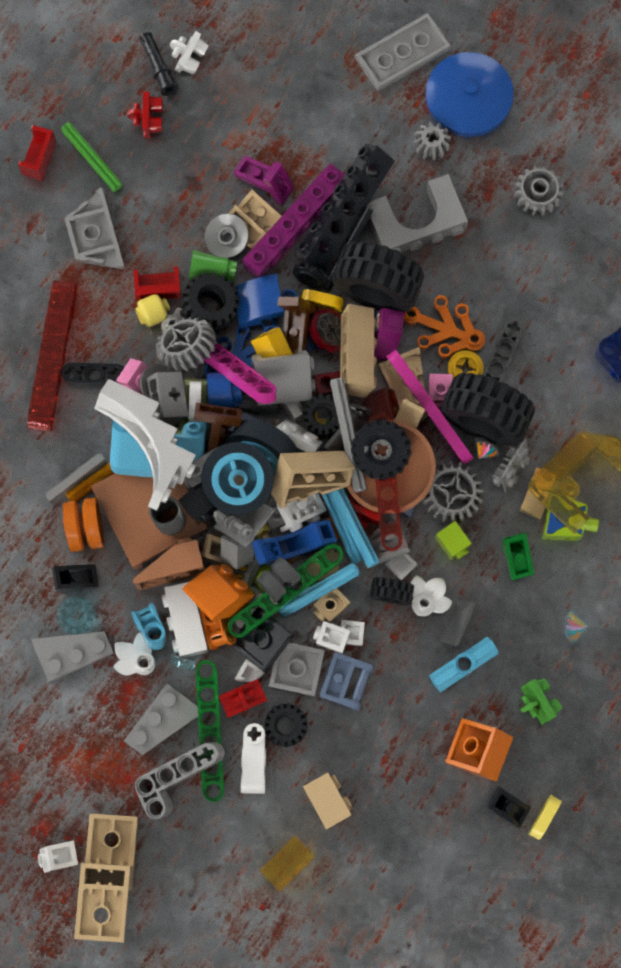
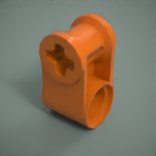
[200,610,236,651]

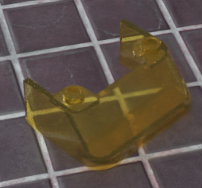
[529,431,621,534]

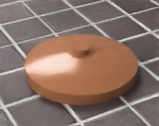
[345,420,436,514]

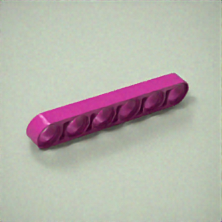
[204,343,276,404]
[386,350,474,465]

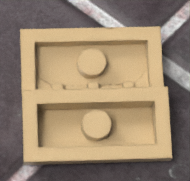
[228,190,282,249]

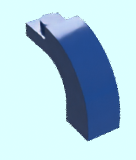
[252,520,337,566]

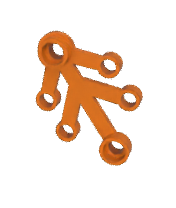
[403,295,486,359]

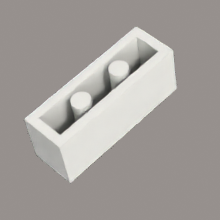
[162,582,209,658]

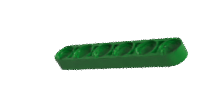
[228,544,343,638]
[196,660,224,802]

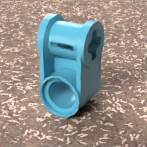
[131,602,167,650]

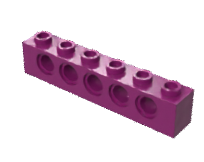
[243,163,345,278]

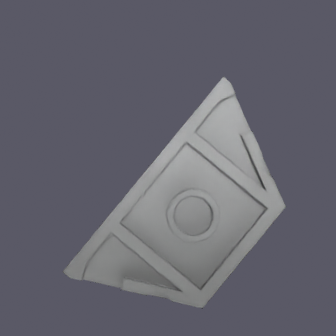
[64,188,125,269]

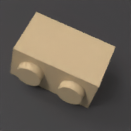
[303,773,353,830]

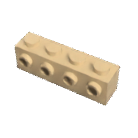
[340,303,377,398]

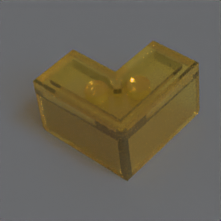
[259,836,315,892]

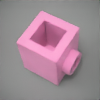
[116,358,148,395]
[428,374,452,410]

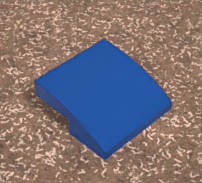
[233,274,284,328]

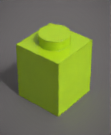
[435,521,472,560]

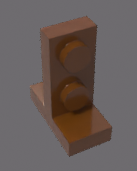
[277,297,318,355]
[194,403,242,453]

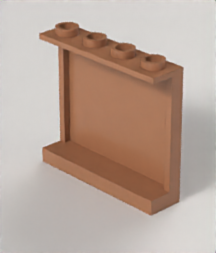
[91,473,210,570]

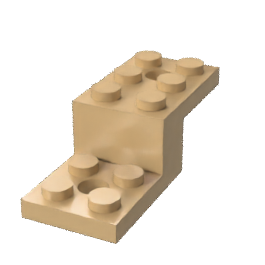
[74,813,139,943]

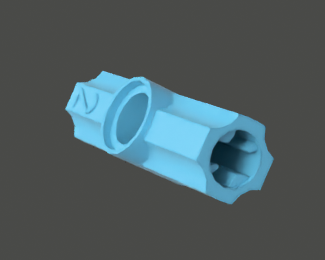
[429,636,499,693]

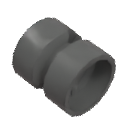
[256,557,301,602]

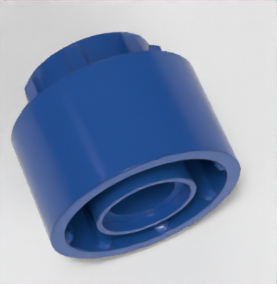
[207,372,243,408]

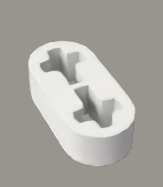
[189,381,201,422]

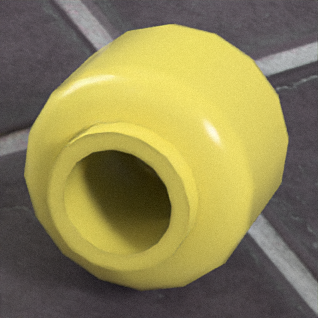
[135,294,170,327]

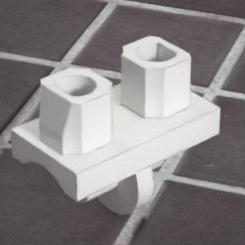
[169,31,209,75]

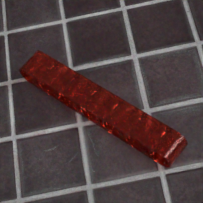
[27,280,77,432]

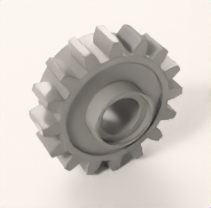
[514,166,564,215]

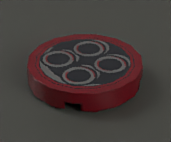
[309,308,341,353]

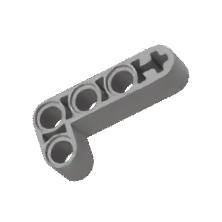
[135,742,225,819]

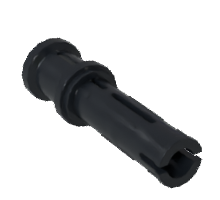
[139,32,179,96]

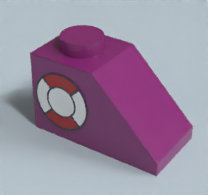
[374,308,404,361]

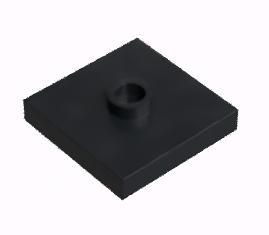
[232,607,295,673]

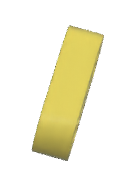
[528,795,562,840]

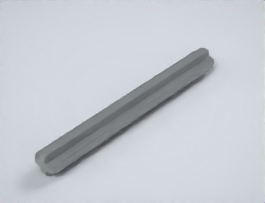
[330,378,367,492]

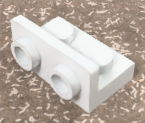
[276,493,327,533]

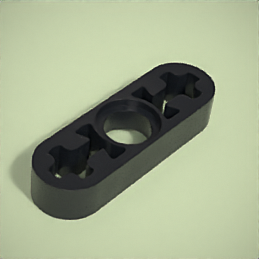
[61,363,124,386]

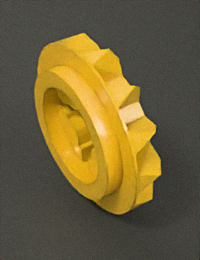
[448,350,484,380]

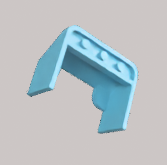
[110,420,210,478]

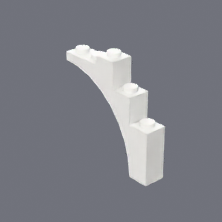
[94,379,196,510]

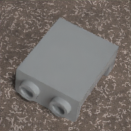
[251,350,316,406]

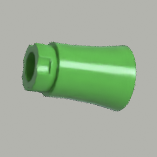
[189,249,237,282]

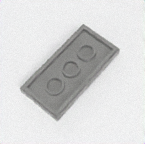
[355,13,452,92]

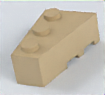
[271,451,355,509]

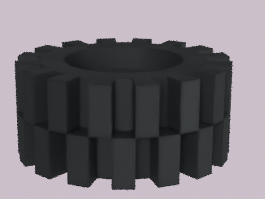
[303,394,340,439]
[370,577,414,605]
[265,703,307,747]

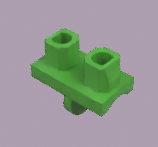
[520,678,562,725]

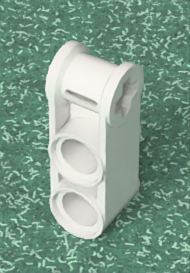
[241,723,266,794]

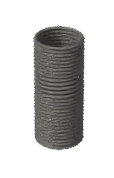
[149,496,186,535]

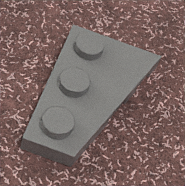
[31,631,115,683]
[124,684,198,756]

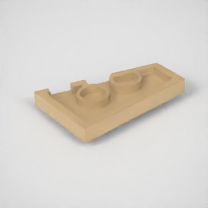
[378,347,428,419]

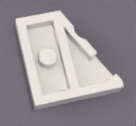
[276,418,323,452]

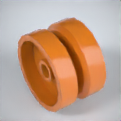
[63,497,105,553]

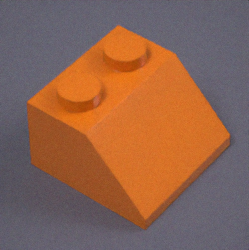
[182,564,255,621]
[445,718,513,782]

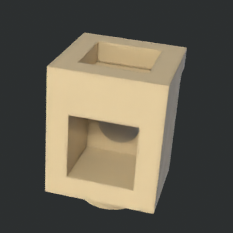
[313,588,350,623]

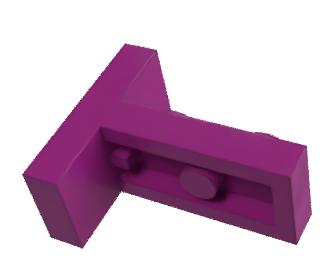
[233,155,294,205]

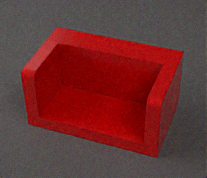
[18,125,57,181]
[133,266,182,302]

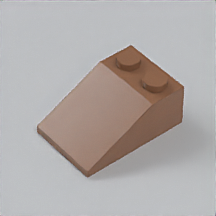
[133,538,205,591]

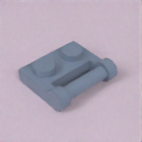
[319,652,375,711]

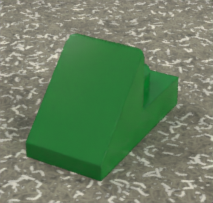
[501,532,534,581]

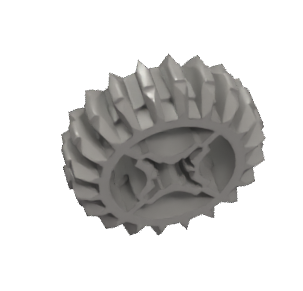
[155,316,217,372]
[422,461,484,523]

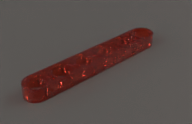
[370,413,403,552]

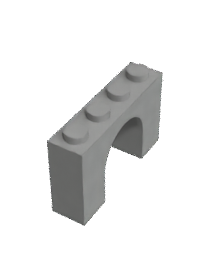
[366,174,468,253]

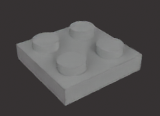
[269,643,325,697]

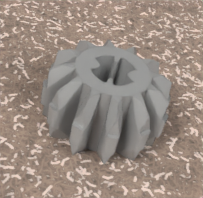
[413,121,451,161]

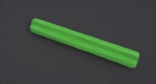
[61,122,123,192]

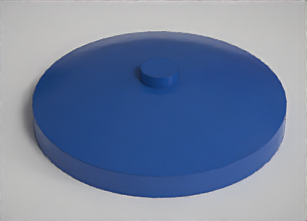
[425,52,514,137]

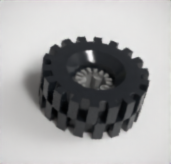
[351,419,412,480]

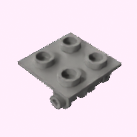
[492,438,531,493]
[213,504,275,548]

